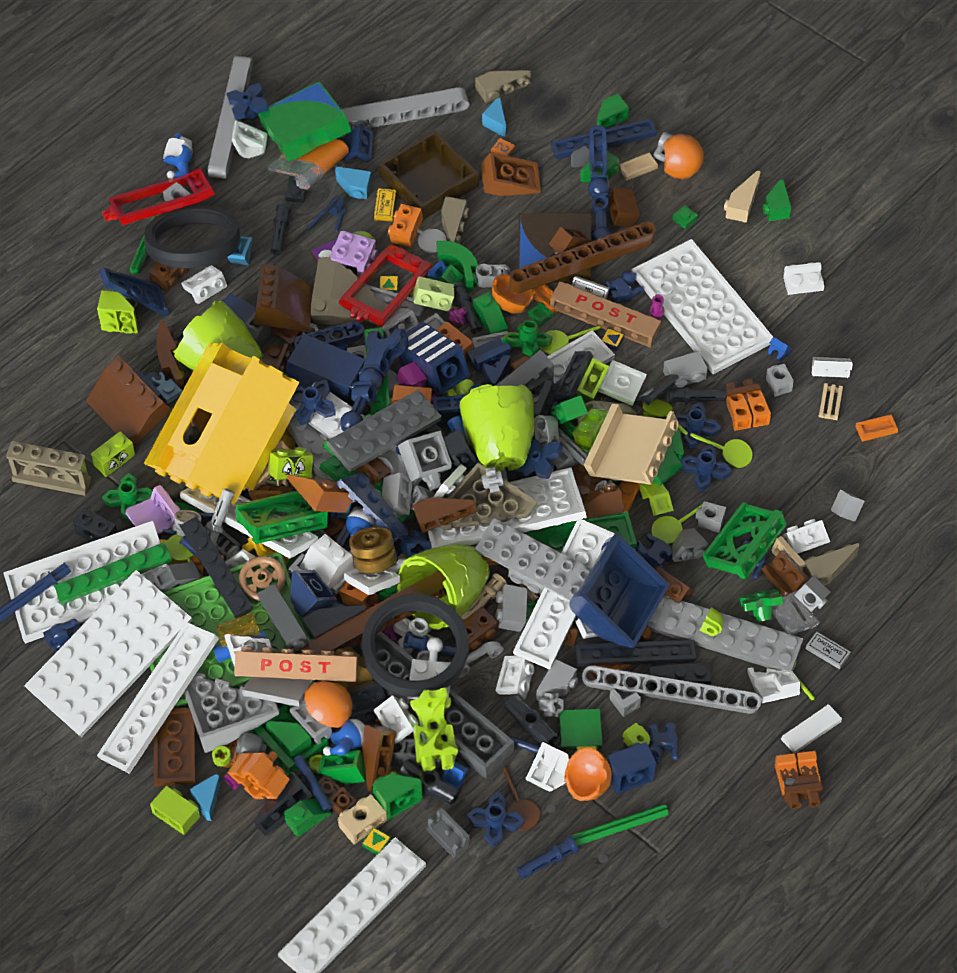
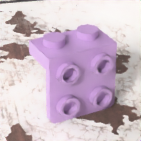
[330,231,377,278]
[126,485,181,535]

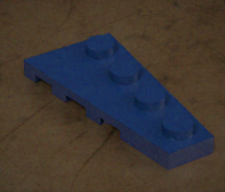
[99,267,169,316]
[336,472,408,542]

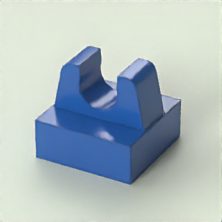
[768,337,792,361]
[442,761,468,788]

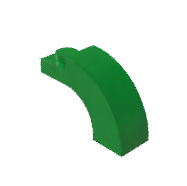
[436,241,478,292]

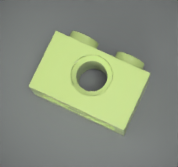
[414,276,454,311]

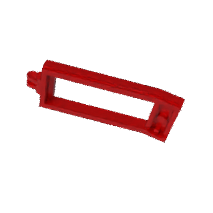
[102,168,215,225]
[339,244,433,326]

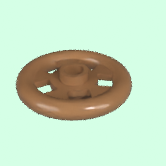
[239,556,286,601]

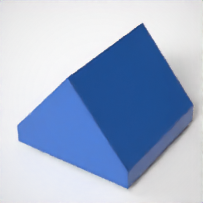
[427,260,446,281]

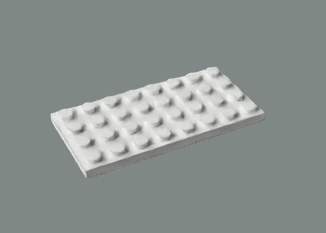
[631,239,773,374]
[428,468,586,548]
[4,521,175,643]
[24,570,193,737]

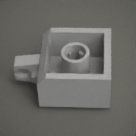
[398,431,452,491]

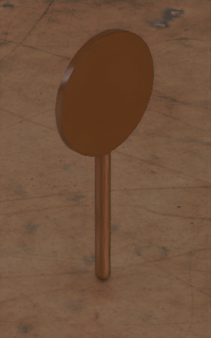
[503,767,540,830]

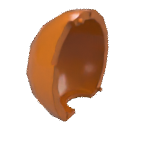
[663,134,704,179]
[492,274,536,313]
[304,680,352,728]
[564,748,612,801]

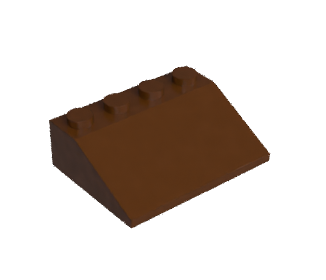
[254,264,313,332]
[86,355,172,447]

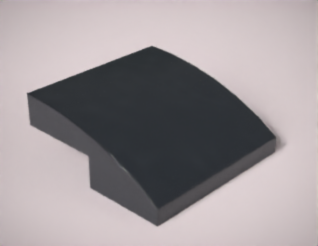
[634,374,679,407]
[346,679,386,725]

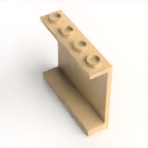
[584,404,679,485]

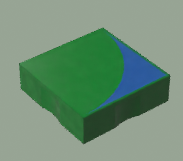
[258,81,351,162]

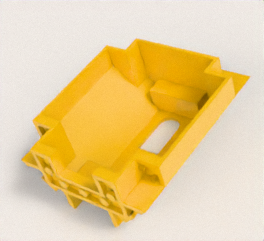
[144,342,300,505]

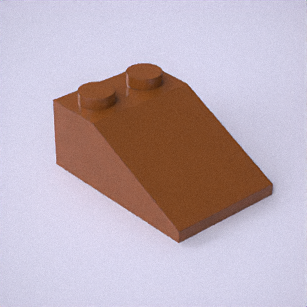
[481,152,541,196]
[287,475,352,513]

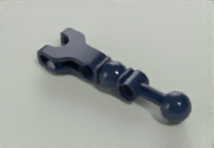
[588,125,612,242]
[340,329,409,431]

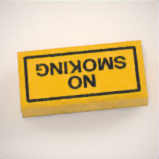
[374,189,396,221]

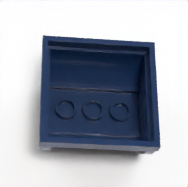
[569,534,670,648]

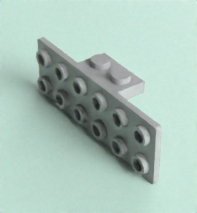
[475,519,591,601]

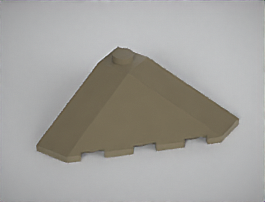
[311,257,387,325]
[440,463,539,531]

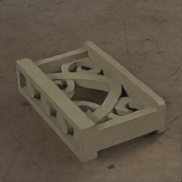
[6,441,91,496]

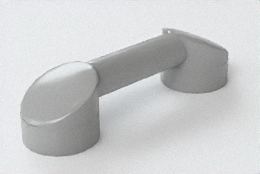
[458,641,503,678]

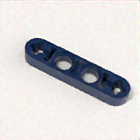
[294,321,364,349]

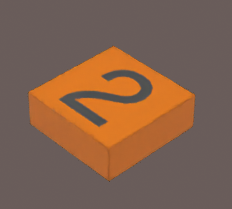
[491,138,515,156]

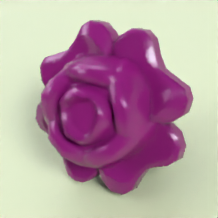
[449,307,467,326]

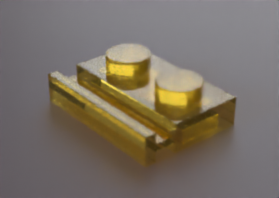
[215,613,260,648]

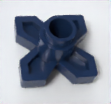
[226,83,269,120]
[292,380,336,425]
[675,402,721,449]
[515,440,563,479]
[680,444,732,491]
[467,792,524,847]

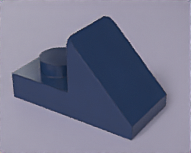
[482,354,510,386]

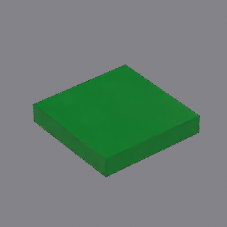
[559,709,602,750]

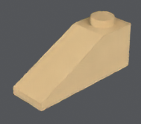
[724,171,761,223]

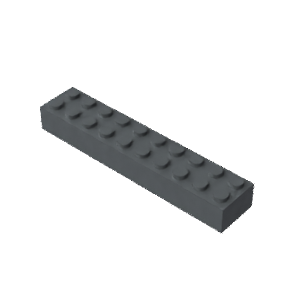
[352,632,514,779]

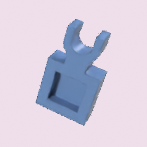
[151,372,182,404]

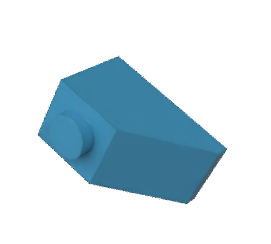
[335,167,372,199]

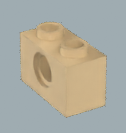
[338,795,387,844]

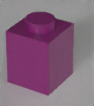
[396,362,427,388]

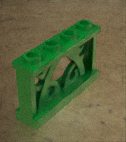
[236,491,328,544]
[703,502,787,580]
[249,703,329,775]

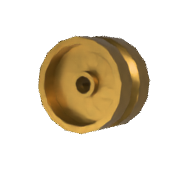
[349,527,397,573]

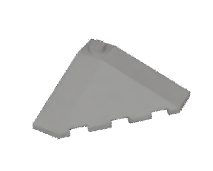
[184,672,279,753]

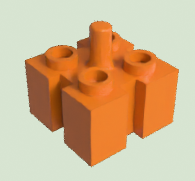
[228,751,290,799]

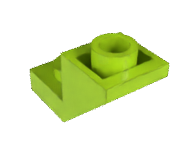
[638,482,674,516]

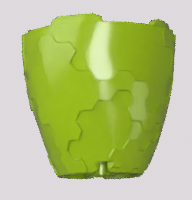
[173,300,263,370]
[459,384,535,472]
[397,544,490,629]

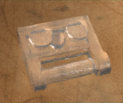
[772,591,820,635]

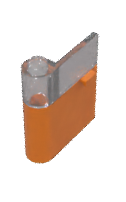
[268,139,349,190]

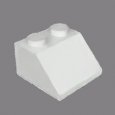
[299,534,354,589]

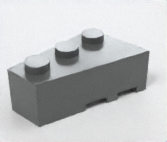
[496,350,554,398]

